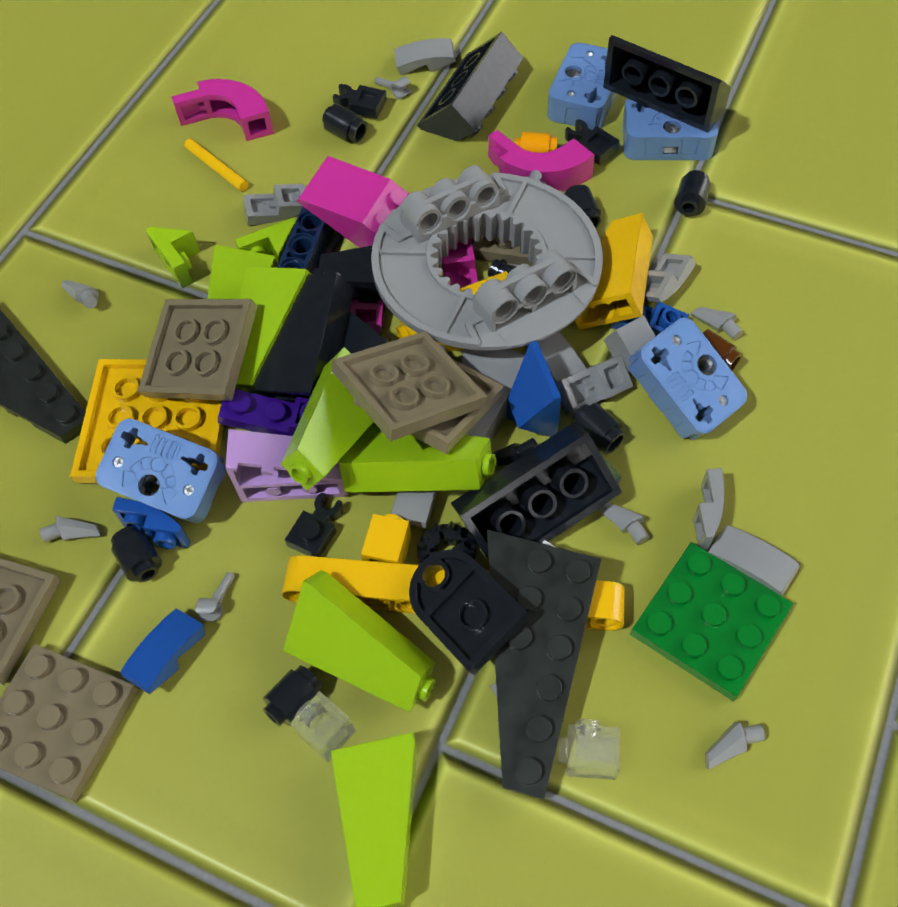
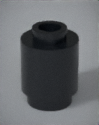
[322,103,367,143]
[674,170,711,216]
[564,185,601,228]
[573,403,626,454]
[111,526,162,582]
[263,665,323,727]

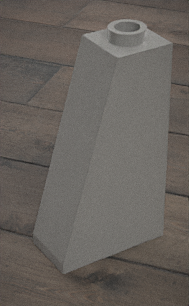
[460,349,525,442]

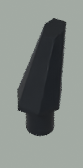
[492,438,538,466]

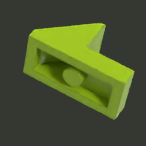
[234,218,296,264]
[145,226,200,289]

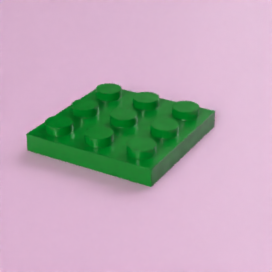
[630,542,794,702]

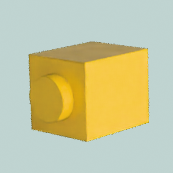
[361,514,412,564]

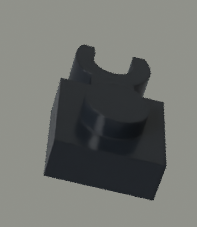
[333,84,387,119]
[565,119,620,165]
[285,493,344,557]

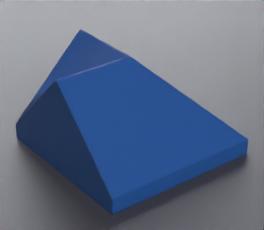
[507,340,561,437]

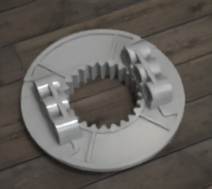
[371,165,603,350]

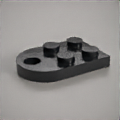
[409,550,532,676]

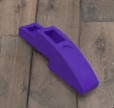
[218,389,309,436]

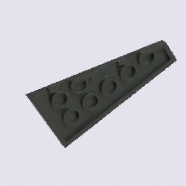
[0,310,86,444]
[487,530,601,800]

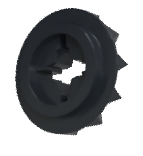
[417,521,476,564]

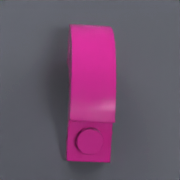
[171,79,274,141]
[488,130,595,191]

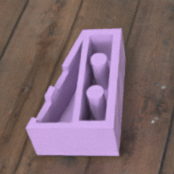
[225,429,348,502]

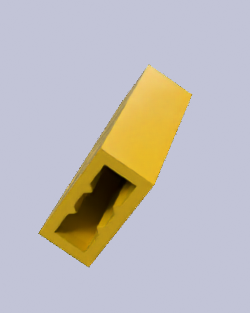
[574,213,653,330]

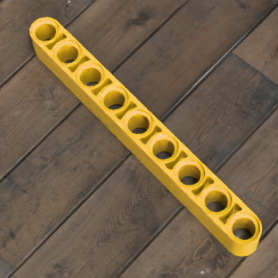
[282,555,625,631]

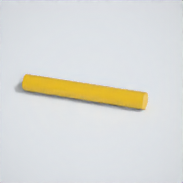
[184,138,249,192]

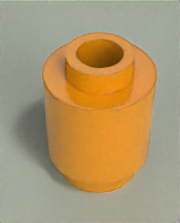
[515,131,558,153]

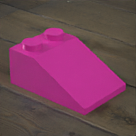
[296,156,409,248]

